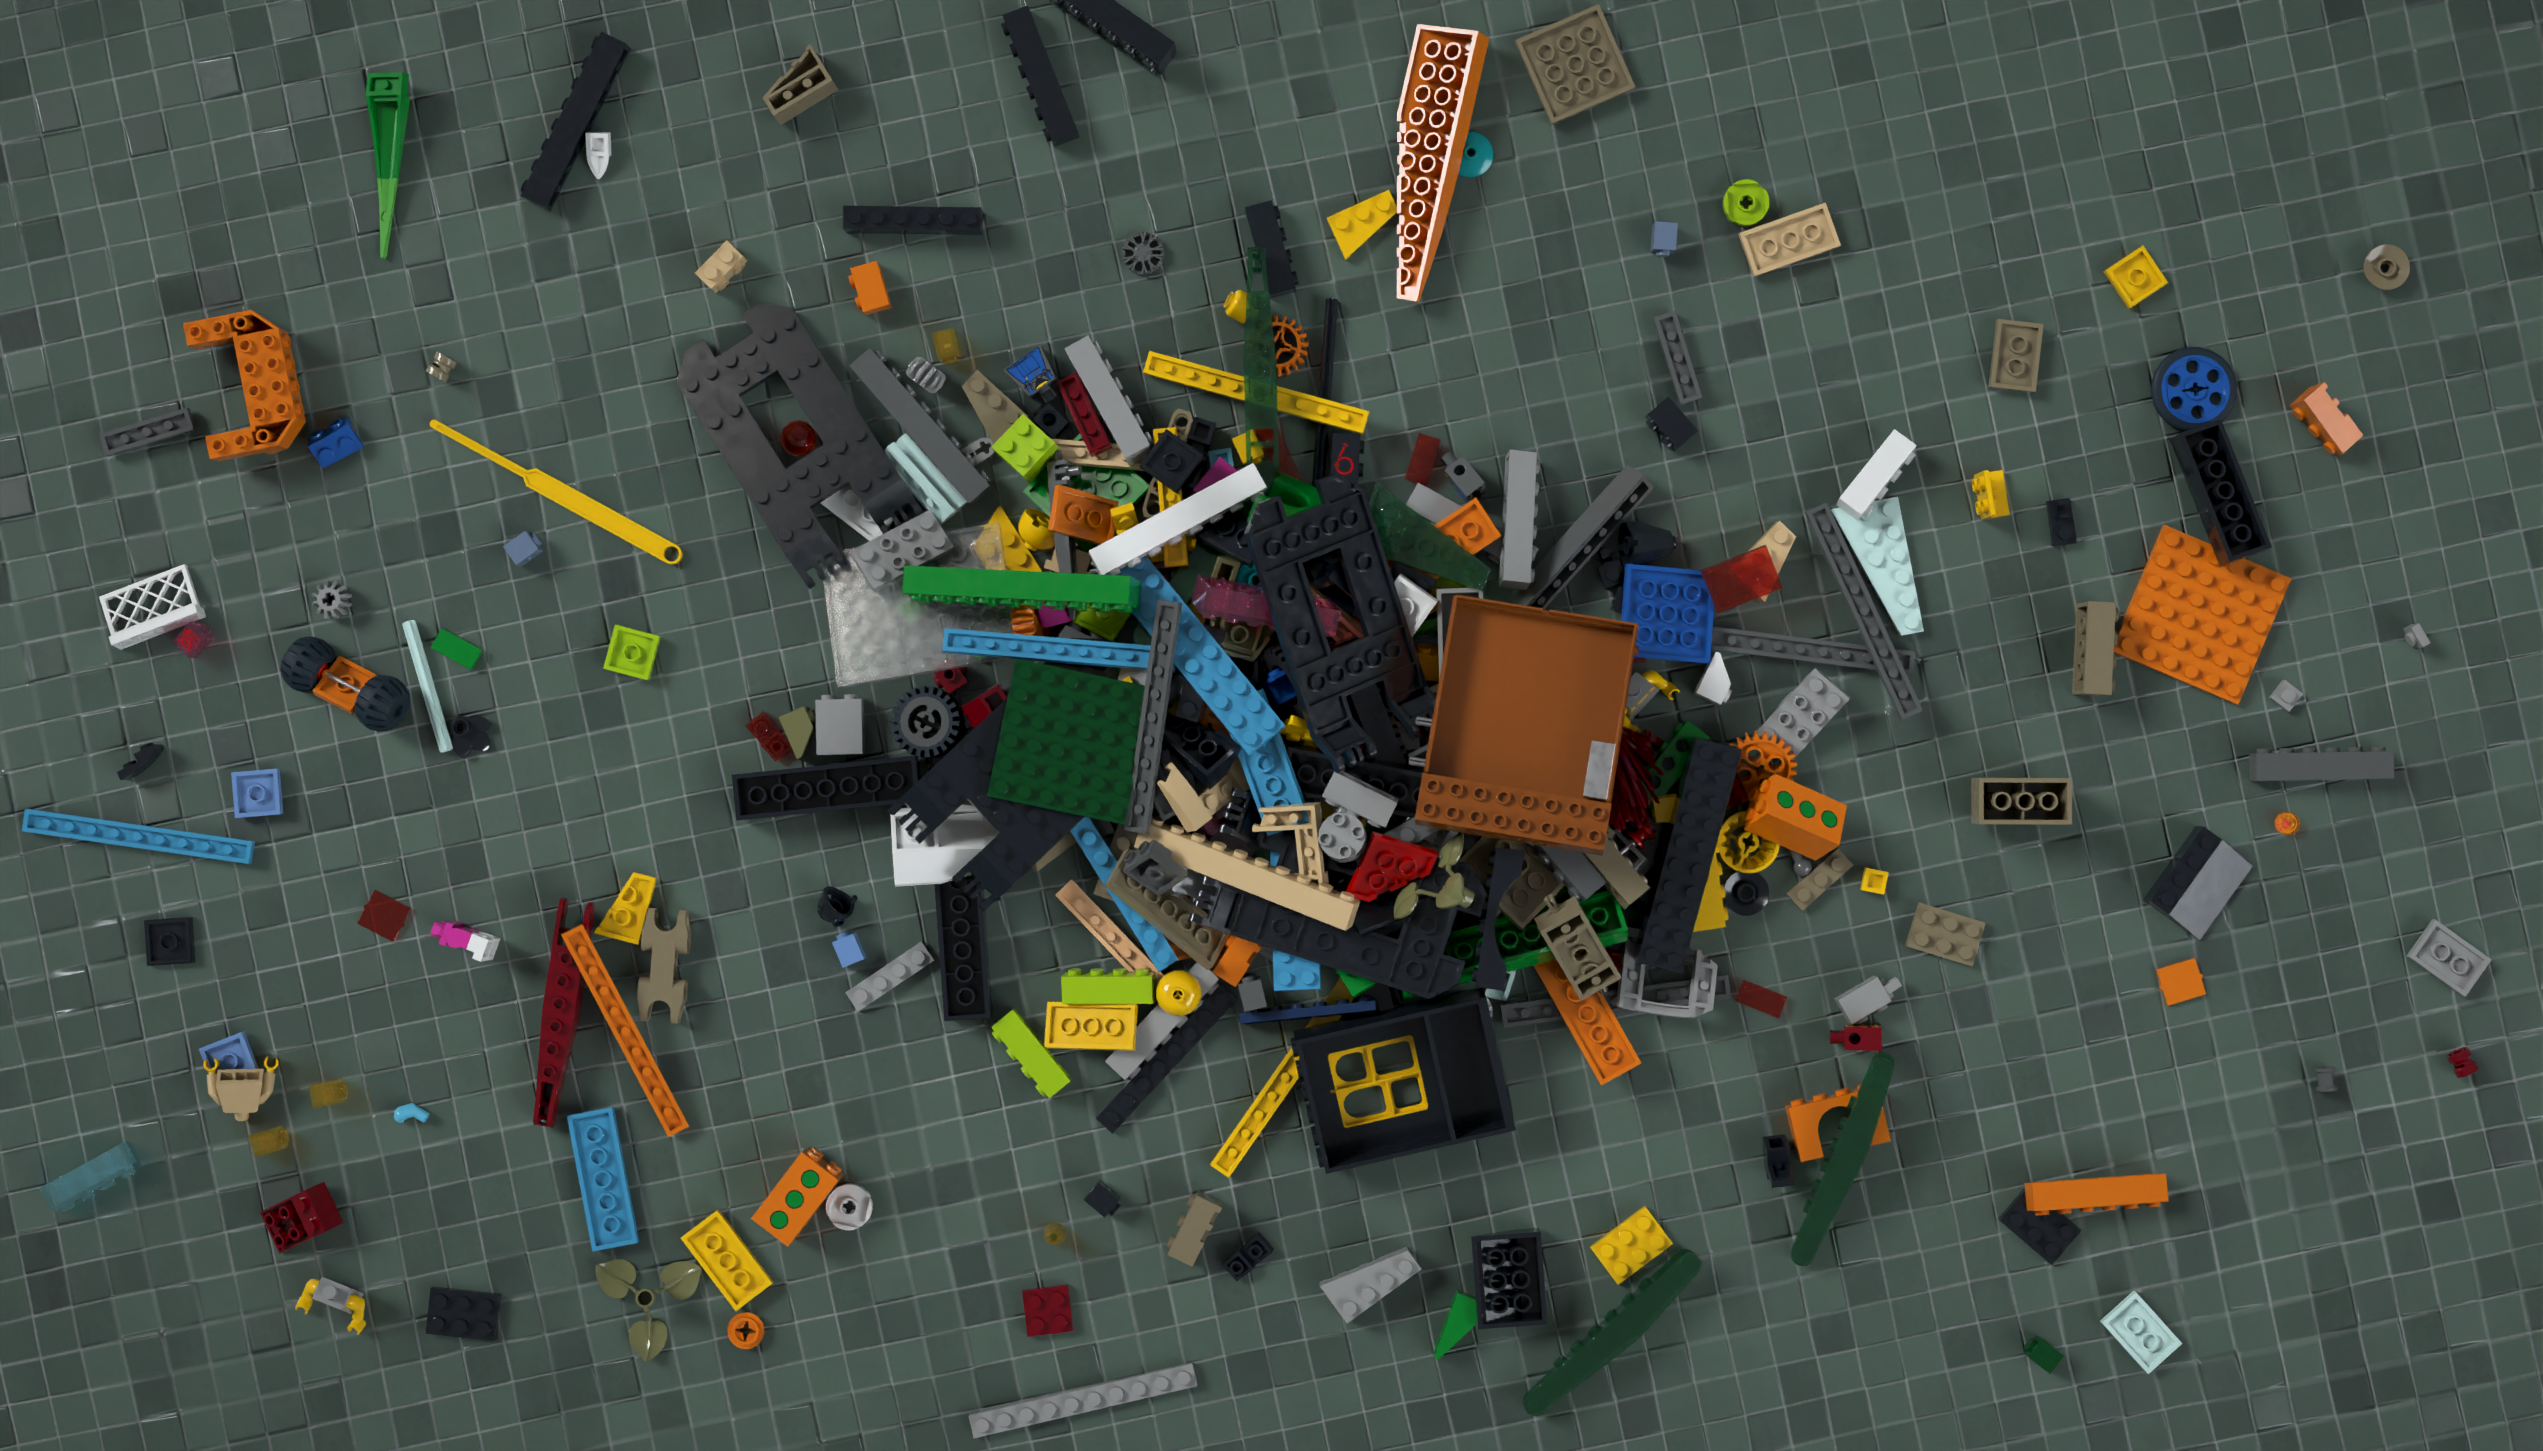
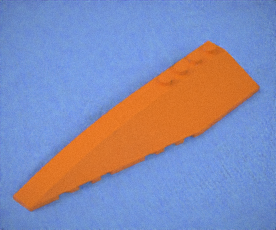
[1397,24,1489,302]

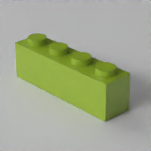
[1061,968,1156,1004]
[992,1008,1072,1098]

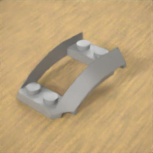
[1614,940,1718,1018]

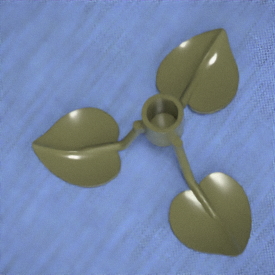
[1394,833,1475,920]
[595,1259,702,1362]

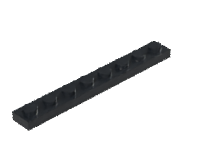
[1096,984,1238,1134]

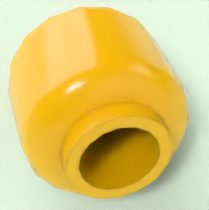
[1224,290,1259,324]

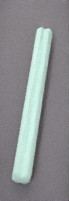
[402,620,453,752]

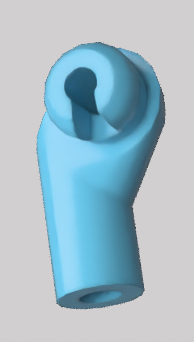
[394,1103,430,1123]

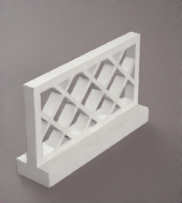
[99,564,206,650]

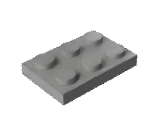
[2406,919,2492,997]

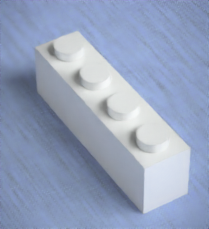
[1836,429,1917,521]

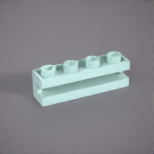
[884,433,967,525]

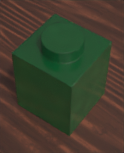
[2023,1335,2064,1374]

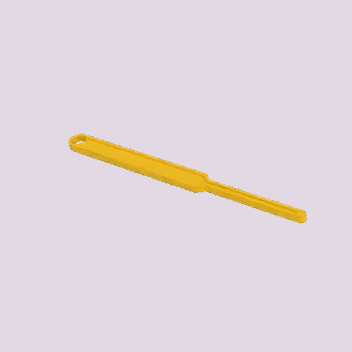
[430,420,683,565]

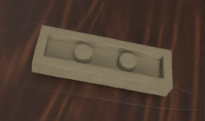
[1786,848,1853,911]

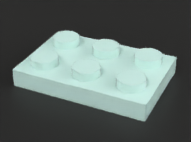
[2100,1291,2182,1374]

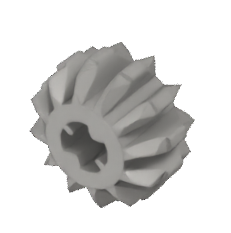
[906,357,946,393]
[312,581,352,619]

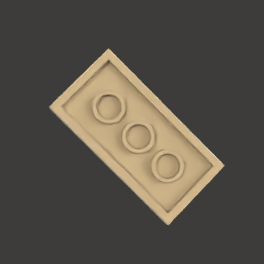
[1738,203,1841,277]

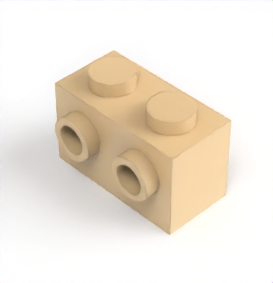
[695,240,747,293]

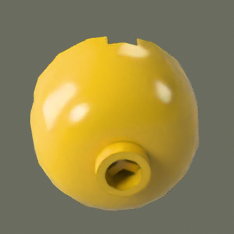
[1018,508,1055,551]
[1156,970,1202,1016]

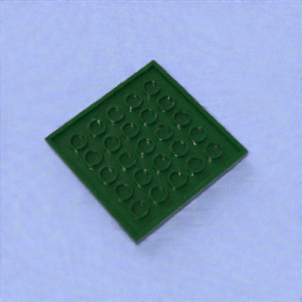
[987,658,1145,825]

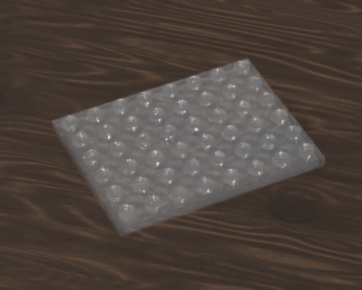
[821,522,1014,688]

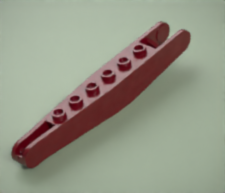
[533,898,595,1128]

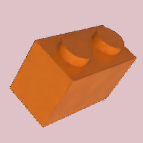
[848,261,892,315]

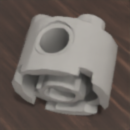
[1318,812,1368,863]

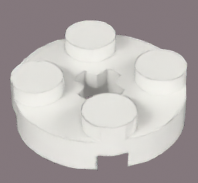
[826,1183,873,1230]

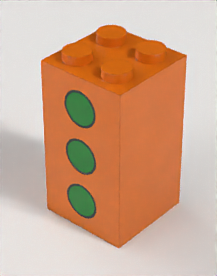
[1744,774,1847,861]
[751,1147,845,1247]

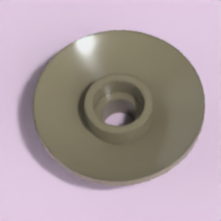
[2363,244,2410,290]

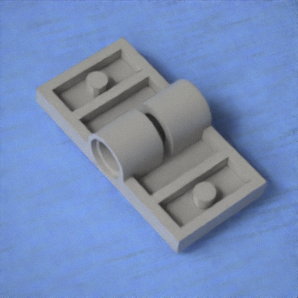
[850,510,954,592]
[1753,667,1850,760]

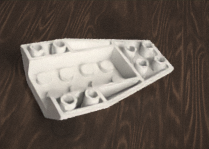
[890,804,999,887]

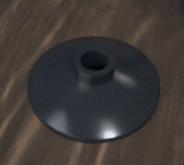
[1724,871,1769,916]

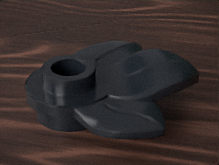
[450,716,491,759]

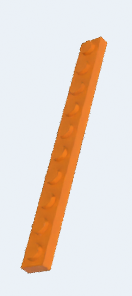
[561,924,689,1137]

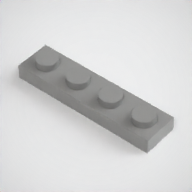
[845,941,935,1011]

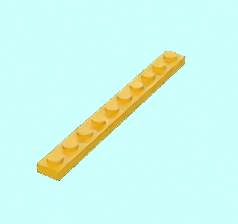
[1143,351,1369,435]
[1210,977,1354,1178]

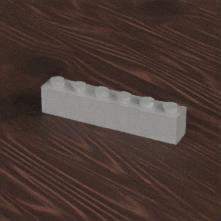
[1064,335,1154,466]
[1499,450,1540,590]
[1404,483,1538,564]
[1105,962,1219,1080]

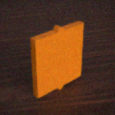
[2156,958,2206,1006]

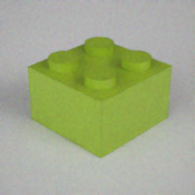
[992,414,1060,484]

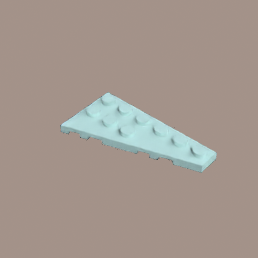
[1830,497,1924,636]

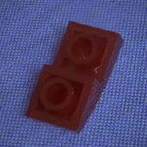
[1405,433,1441,486]
[745,710,792,762]

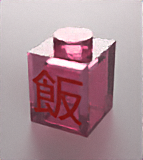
[172,622,215,658]

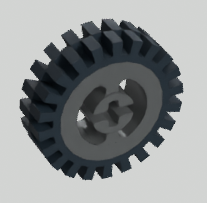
[890,686,965,758]

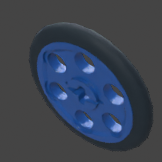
[2151,347,2237,432]

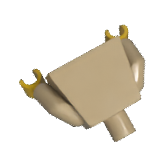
[203,1056,278,1121]

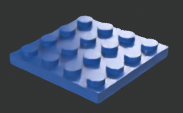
[1621,564,1717,664]

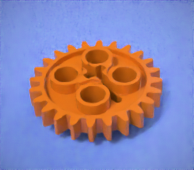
[1730,730,1797,801]

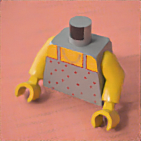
[1623,670,1680,740]
[295,1277,366,1335]

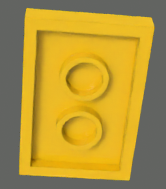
[1590,1206,1673,1285]

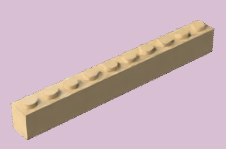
[1134,816,1361,931]

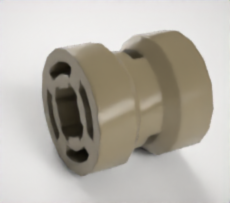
[426,351,457,382]

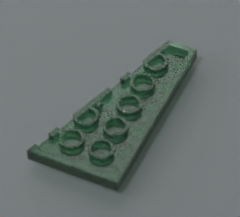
[1369,482,1491,592]

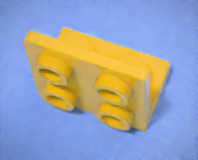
[1972,470,2010,520]

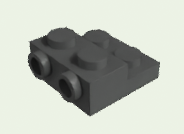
[1123,839,1188,896]

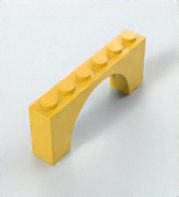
[1650,793,1728,932]

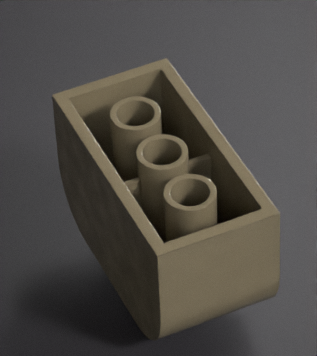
[1971,778,2072,825]

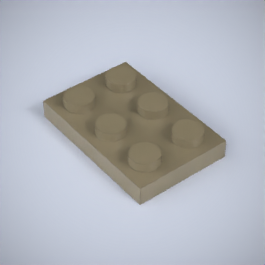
[1988,319,2044,393]
[1905,902,1986,967]

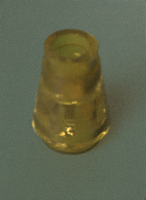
[1043,1223,1066,1246]

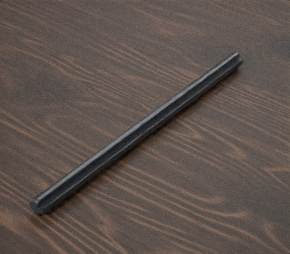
[1312,298,1338,487]

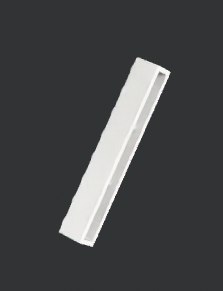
[1089,463,1267,575]

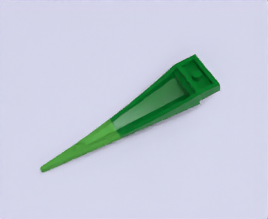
[366,72,410,259]

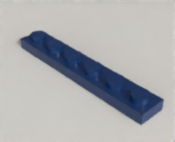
[1239,997,1380,1025]

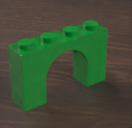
[1247,472,1321,522]

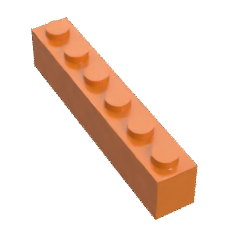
[2024,1173,2169,1215]

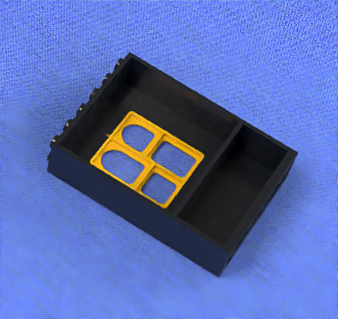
[1290,988,1516,1174]

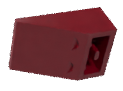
[260,1182,344,1254]

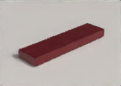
[1056,372,1112,458]

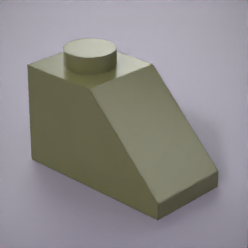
[779,706,816,759]

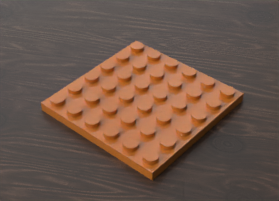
[2114,525,2292,705]

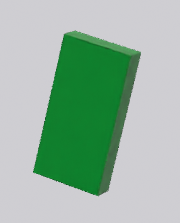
[431,628,483,670]

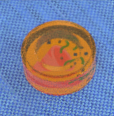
[2274,812,2300,835]

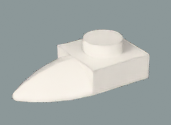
[585,131,611,179]

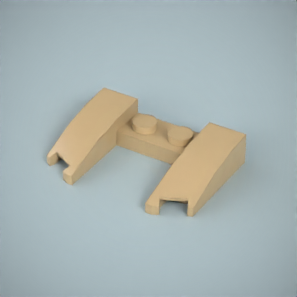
[1157,755,1250,832]
[1252,802,1329,884]

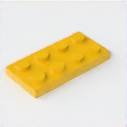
[1044,1002,1138,1051]
[681,1209,774,1311]

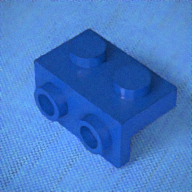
[308,417,363,468]
[1263,668,1296,707]

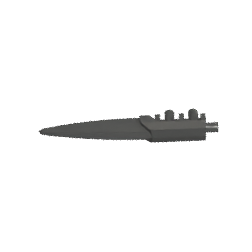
[1047,450,1083,620]

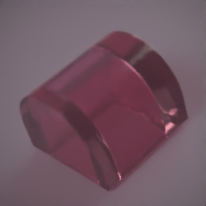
[1201,813,1225,837]

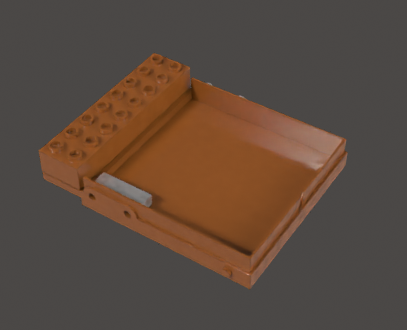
[1409,595,1639,856]

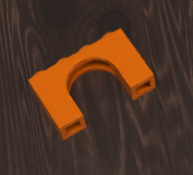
[1785,1083,1891,1162]

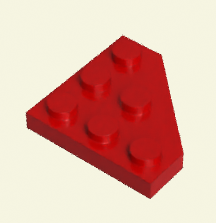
[1346,832,1438,902]

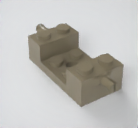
[1534,894,1621,1000]

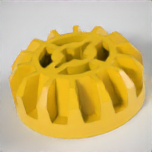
[1718,811,1780,873]

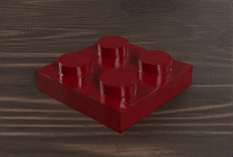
[1022,1284,1074,1337]

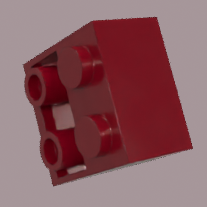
[961,683,1008,728]

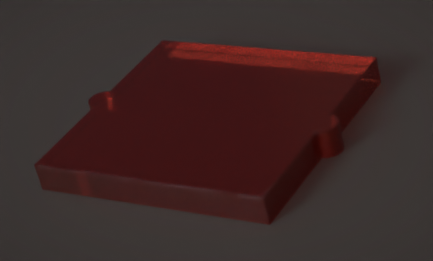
[357,890,411,942]

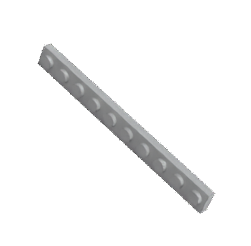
[969,1362,1198,1438]

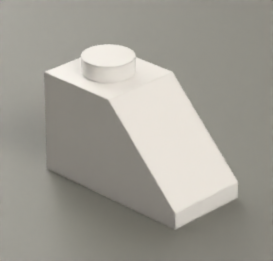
[1693,652,1732,705]

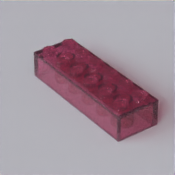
[1191,575,1341,638]

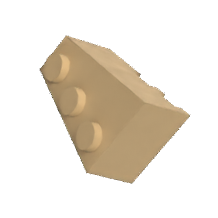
[1728,521,1796,603]

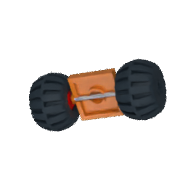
[280,637,410,731]

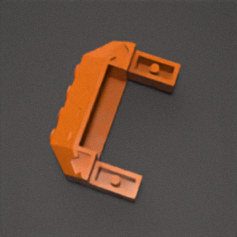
[183,310,306,462]

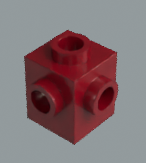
[933,657,969,694]

